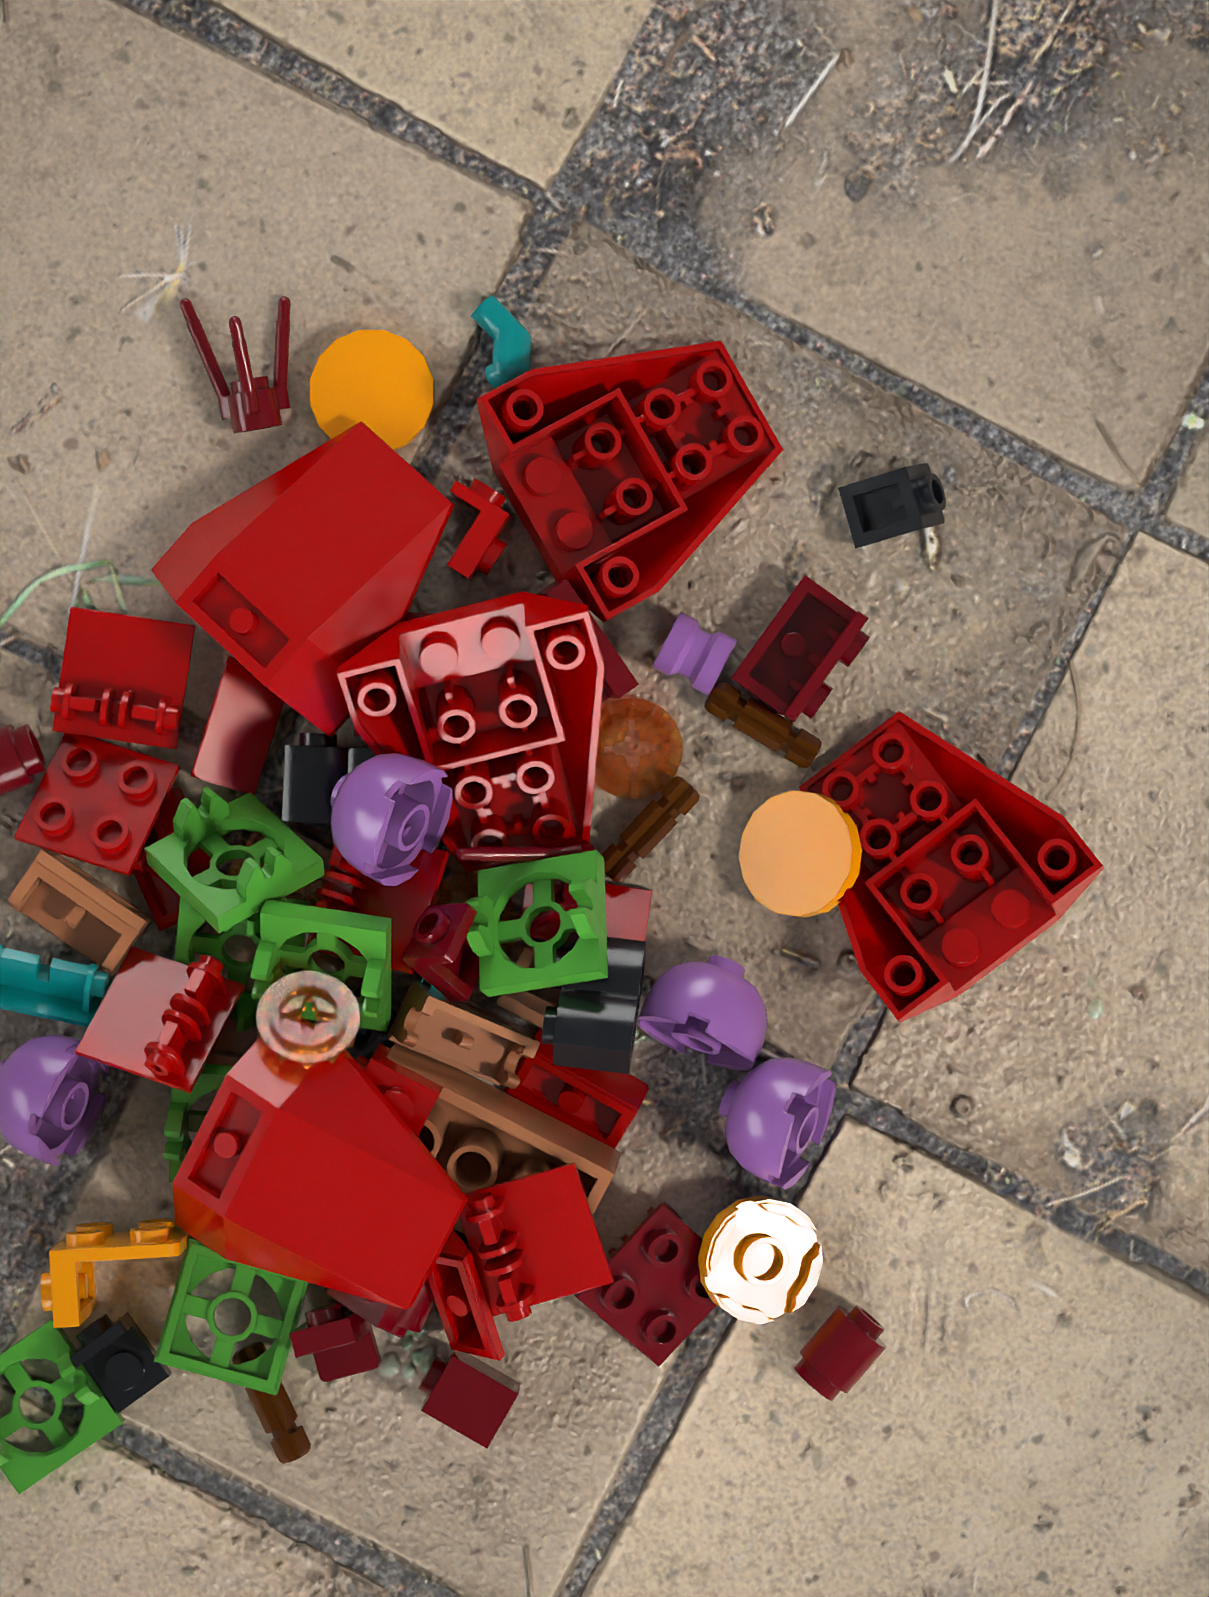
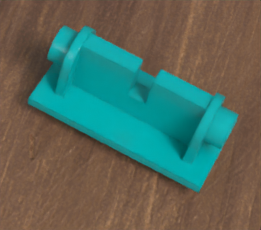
[0,944,113,1027]

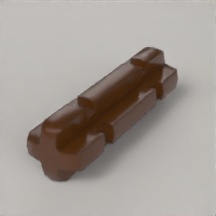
[704,682,822,768]
[601,776,700,883]
[232,1342,311,1464]

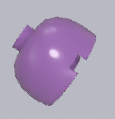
[331,753,453,886]
[638,955,768,1071]
[0,1034,109,1166]
[720,1057,836,1189]

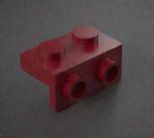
[731,575,870,722]

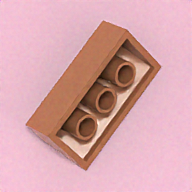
[386,1043,622,1235]

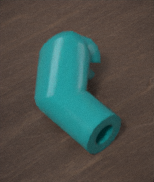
[471,295,531,389]

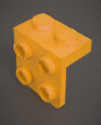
[40,1218,192,1328]

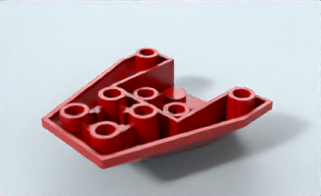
[476,340,783,623]
[151,421,455,737]
[337,592,604,873]
[799,711,1104,1023]
[172,1009,468,1310]

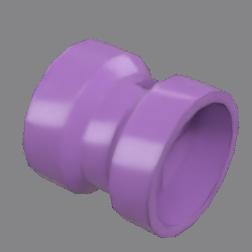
[652,612,737,696]

